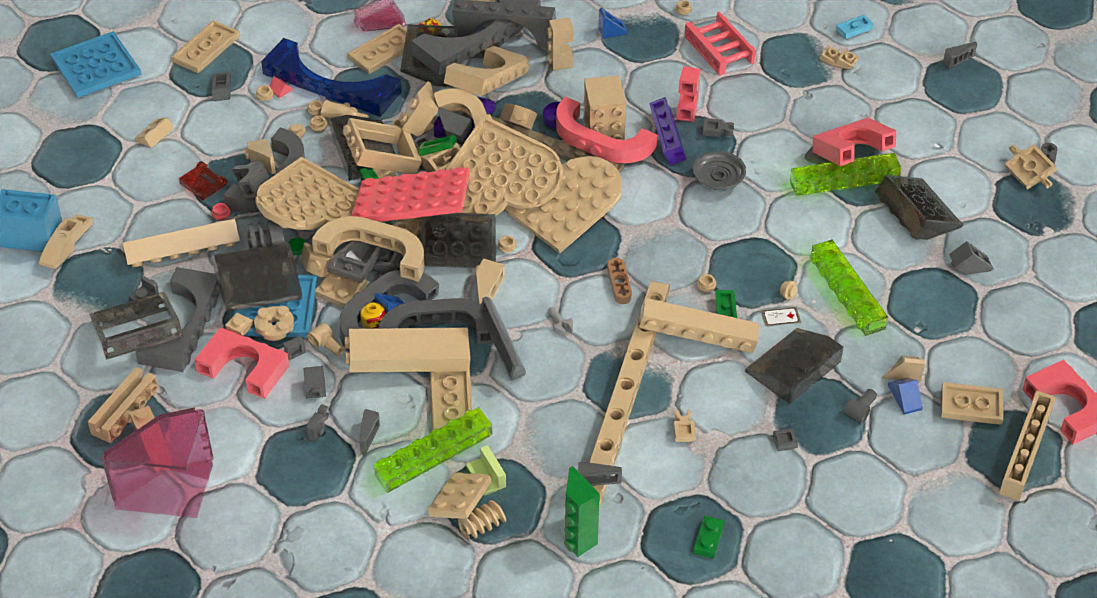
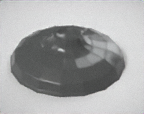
[693,151,746,190]

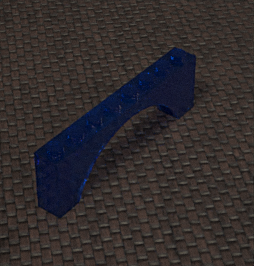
[261,38,402,117]

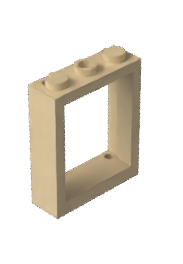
[343,118,422,174]

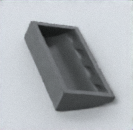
[479,297,526,381]

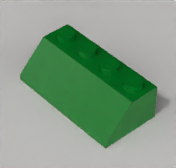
[564,466,600,557]

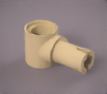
[307,322,345,357]

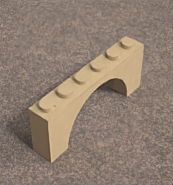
[444,46,529,96]

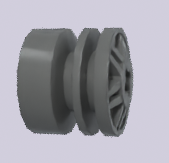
[247,220,287,263]

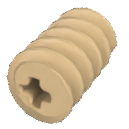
[458,500,506,541]

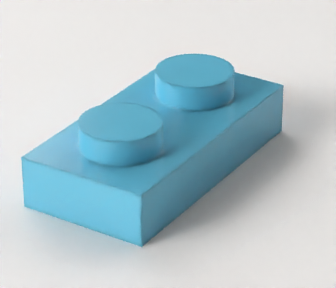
[836,14,874,39]

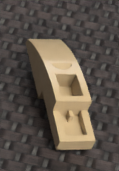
[39,214,93,269]

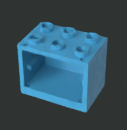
[0,189,62,252]

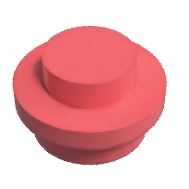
[211,203,230,220]

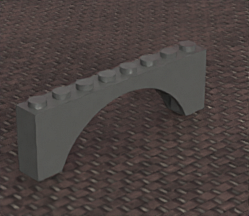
[410,0,537,75]

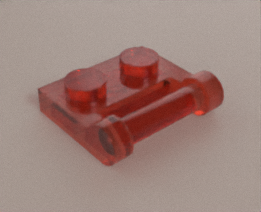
[179,161,227,201]

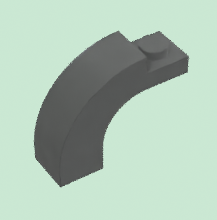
[232,161,270,198]

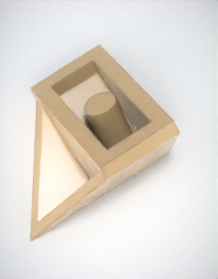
[881,355,925,382]

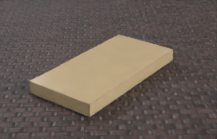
[171,20,240,73]
[347,24,417,74]
[430,367,474,435]

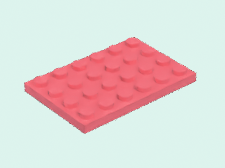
[352,167,470,222]

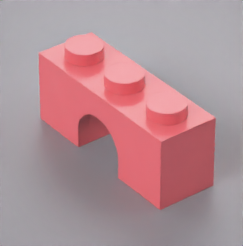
[676,66,701,122]

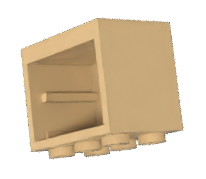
[583,75,626,140]

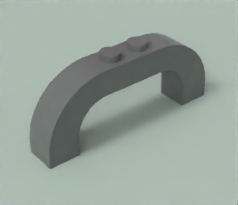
[224,127,305,213]
[339,270,439,352]
[379,298,493,344]

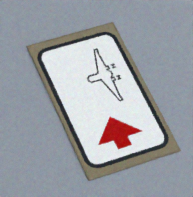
[761,307,801,326]

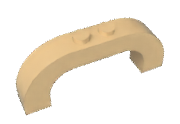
[434,89,492,127]
[312,216,424,282]

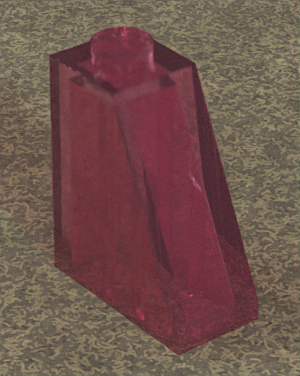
[353,0,406,32]

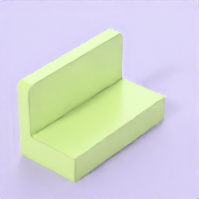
[466,445,506,496]

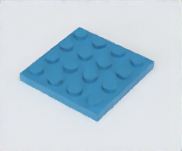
[50,31,141,98]
[234,274,318,338]

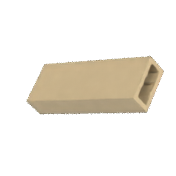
[345,328,470,372]

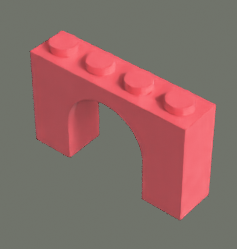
[813,118,896,166]
[195,327,289,399]
[1022,359,1097,445]

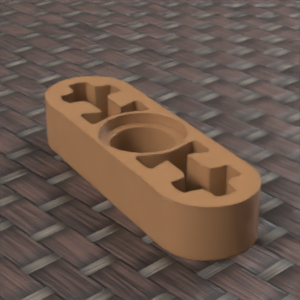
[608,258,632,304]

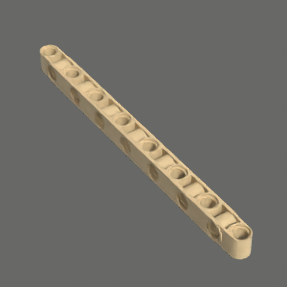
[589,281,670,508]

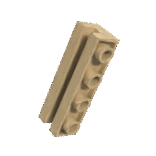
[88,367,158,443]

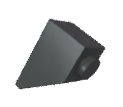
[438,107,473,145]
[949,241,994,275]

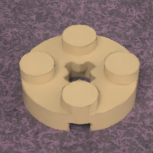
[254,306,294,341]

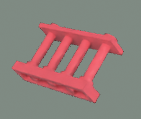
[684,12,756,76]

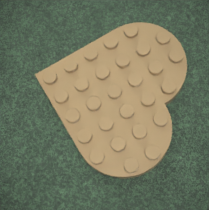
[446,115,563,222]
[504,156,622,254]
[255,157,360,230]

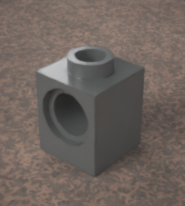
[303,366,326,399]

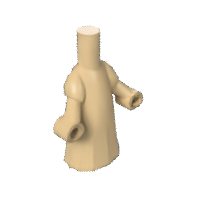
[321,100,369,130]

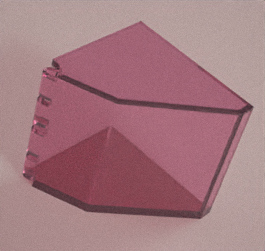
[102,407,214,518]

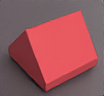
[270,76,293,98]

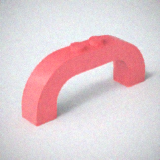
[556,97,658,163]

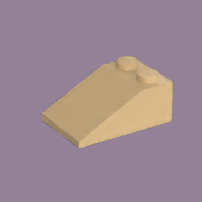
[399,81,438,137]

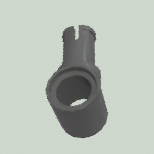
[843,389,877,424]

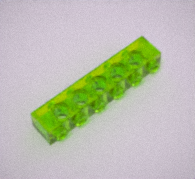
[790,153,902,196]
[810,239,888,336]
[373,407,493,493]

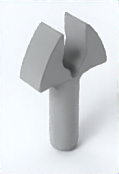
[548,307,573,336]

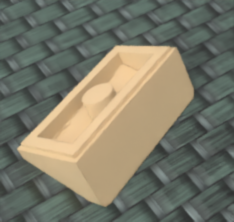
[135,117,174,148]

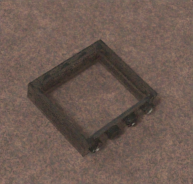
[89,291,183,360]

